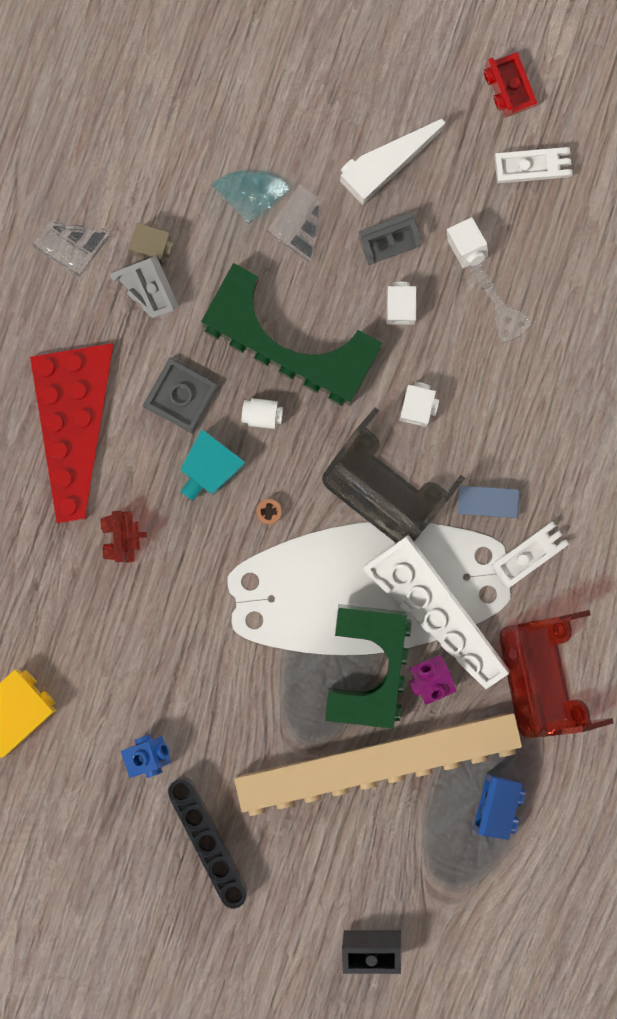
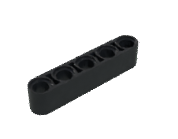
[168,777,247,909]

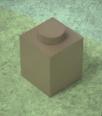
[129,223,174,264]

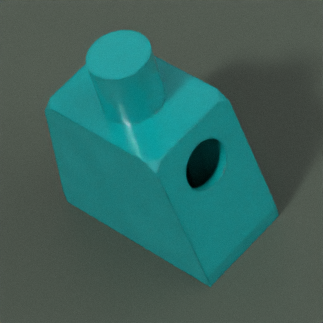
[180,430,246,501]

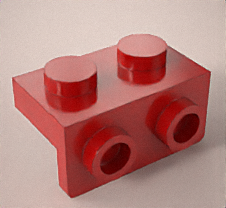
[483,52,538,118]

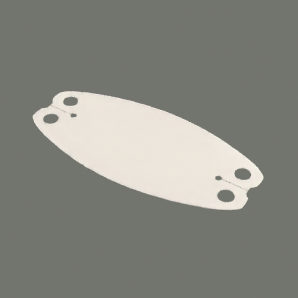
[228,521,511,655]

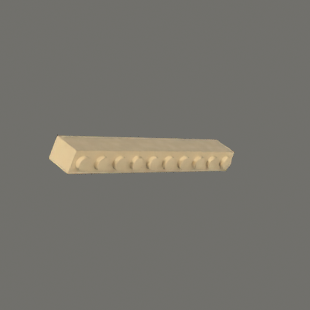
[234,712,522,816]

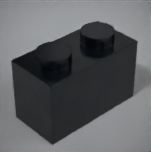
[342,930,402,974]

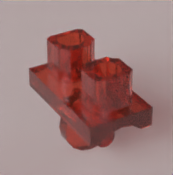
[100,511,148,563]

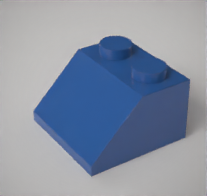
[473,773,526,840]

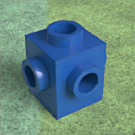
[121,734,172,778]

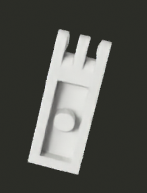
[494,147,573,183]
[490,521,569,588]

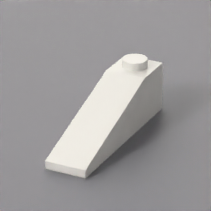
[340,119,445,205]

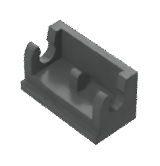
[358,212,421,265]

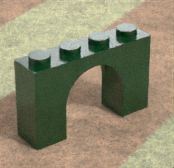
[325,604,412,729]

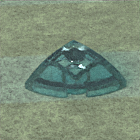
[212,171,291,224]

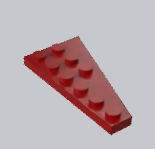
[30,343,114,524]

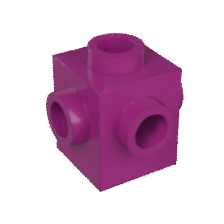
[409,655,457,705]

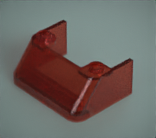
[500,610,614,738]

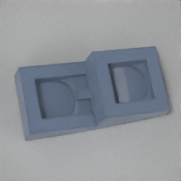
[458,486,520,518]

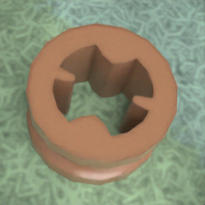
[256,499,282,525]

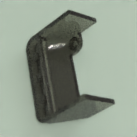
[322,407,465,543]

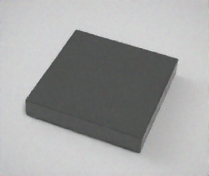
[143,357,219,434]

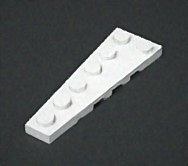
[362,535,510,689]

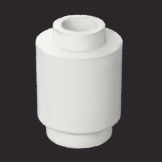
[242,398,283,429]

